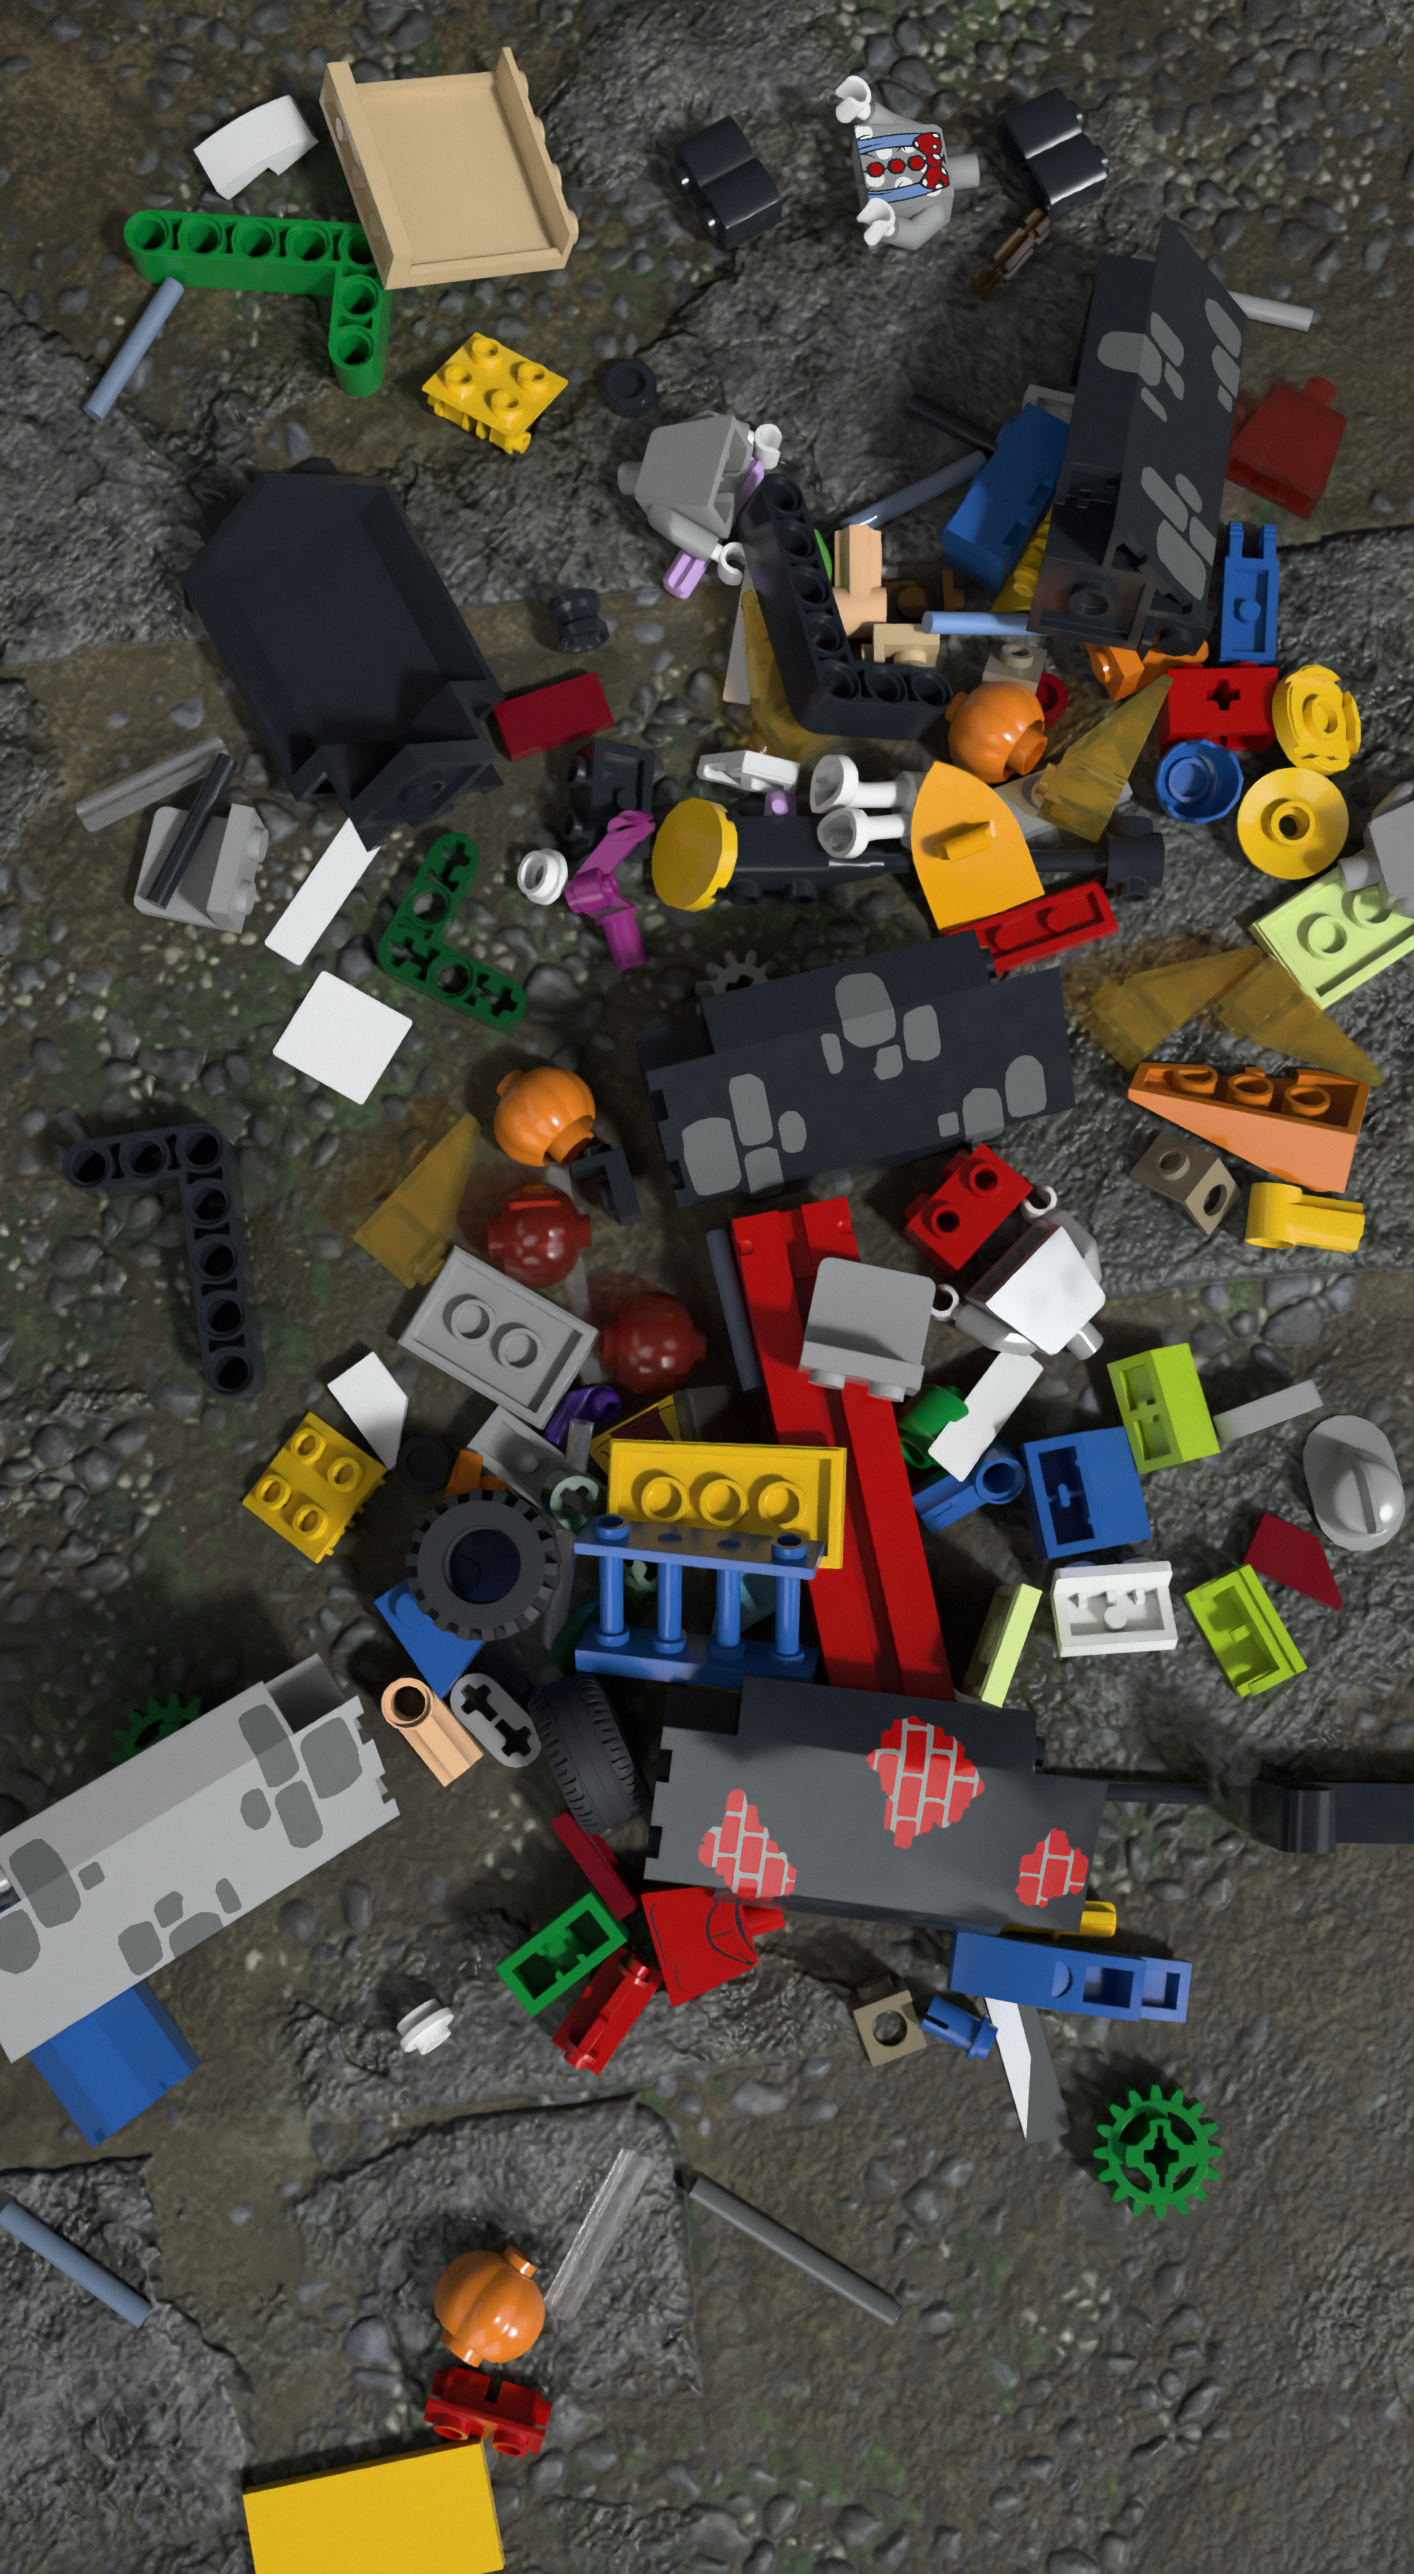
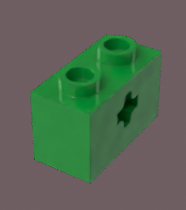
[495,1885,629,2017]

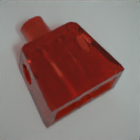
[1225,376,1347,521]

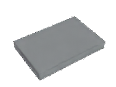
[397,1245,602,1430]

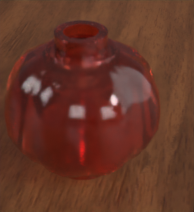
[487,1181,592,1288]
[601,1290,706,1398]

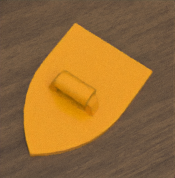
[910,760,1045,936]

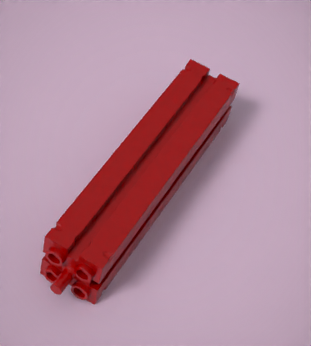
[731,1196,957,1702]

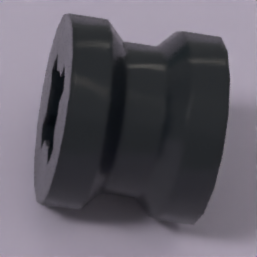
[546,588,610,654]

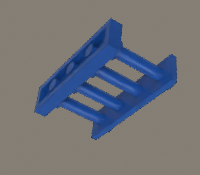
[574,1513,824,1691]

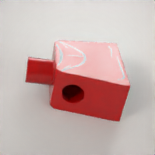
[640,1883,786,2007]

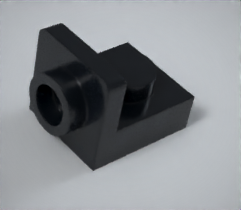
[1136,609,1215,662]
[569,1144,644,1227]

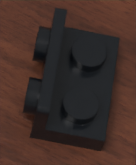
[562,739,655,864]

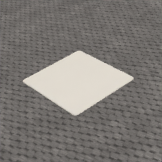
[273,971,412,1104]

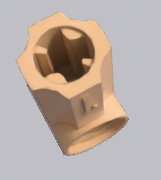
[832,525,887,638]
[381,1673,485,1787]

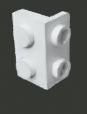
[1050,1557,1178,1657]

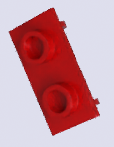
[550,1944,664,2076]
[423,2365,553,2457]

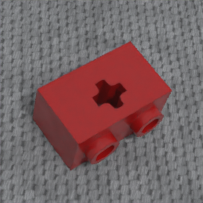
[1156,662,1278,753]

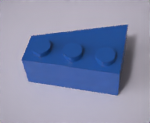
[940,402,1070,594]
[374,1529,520,1699]

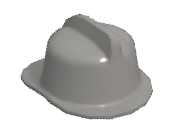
[1303,1415,1405,1551]

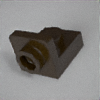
[883,567,964,640]

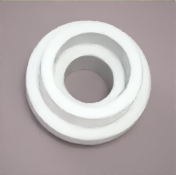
[517,849,568,905]
[396,1999,454,2055]

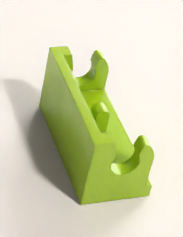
[1107,1343,1221,1474]
[1182,1564,1307,1697]

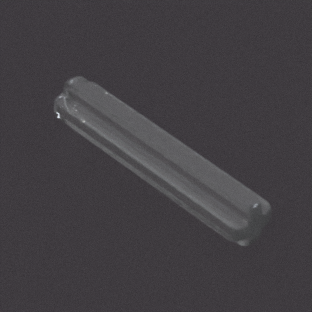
[76,735,231,832]
[544,2146,653,2321]

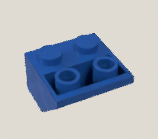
[1015,1426,1152,1560]

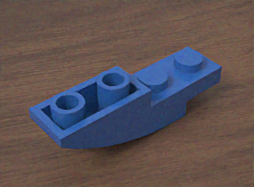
[947,1932,1192,2023]

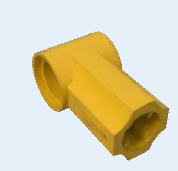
[1244,1182,1365,1253]

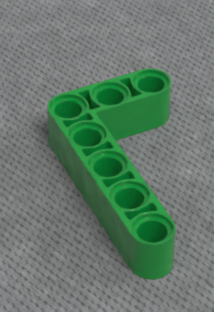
[124,209,393,398]

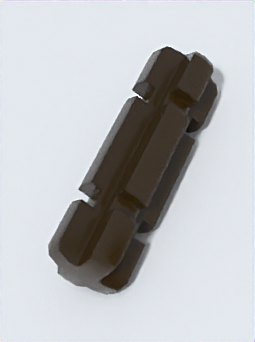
[969,207,1052,301]

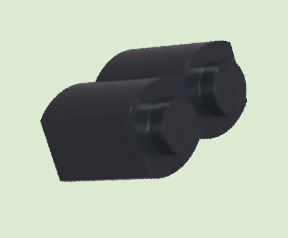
[996,87,1109,221]
[670,115,782,251]

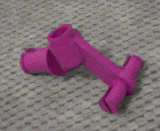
[564,809,656,972]

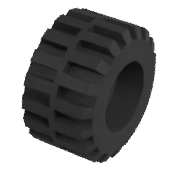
[406,1488,562,1641]

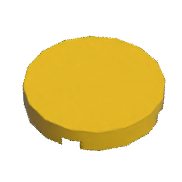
[1272,664,1361,776]
[652,797,737,912]

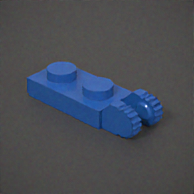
[1216,521,1280,668]

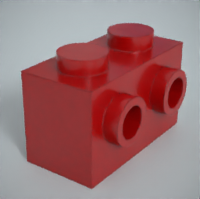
[902,1142,1033,1279]

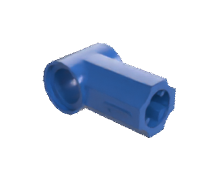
[910,1435,1026,1535]

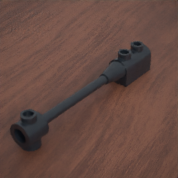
[717,816,1165,905]

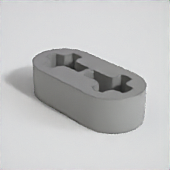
[1212,1379,1323,1444]
[450,1672,543,1768]

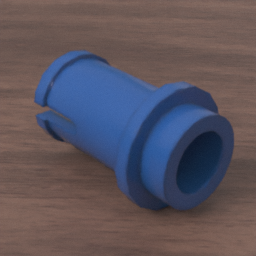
[918,1993,998,2061]

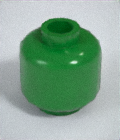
[894,1383,969,1469]

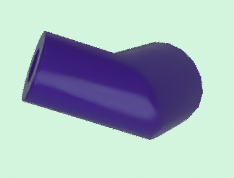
[542,1385,622,1450]

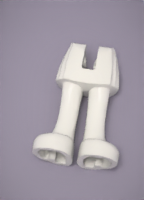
[810,754,926,858]

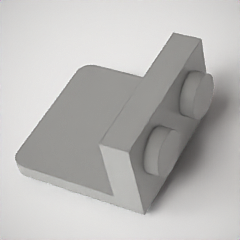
[134,803,269,934]
[797,1257,936,1402]

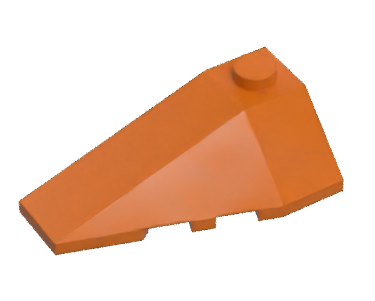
[1127,1062,1372,1194]

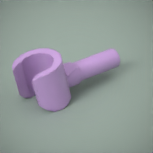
[764,792,798,816]

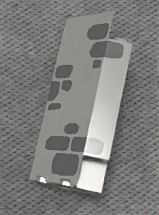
[0,1653,400,2063]

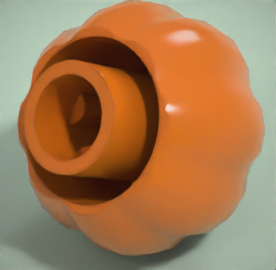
[945,681,1048,784]
[494,1067,595,1167]
[434,2245,545,2367]

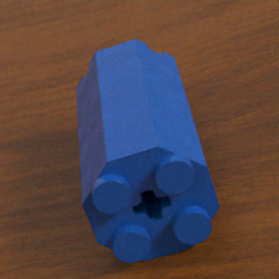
[0,1904,202,2149]

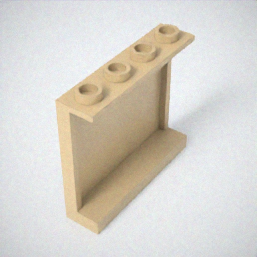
[319,47,579,290]

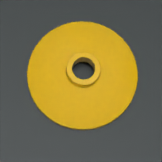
[1236,767,1349,880]

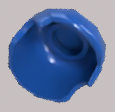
[1152,738,1244,824]

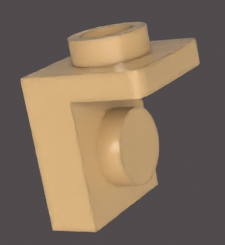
[860,624,940,667]

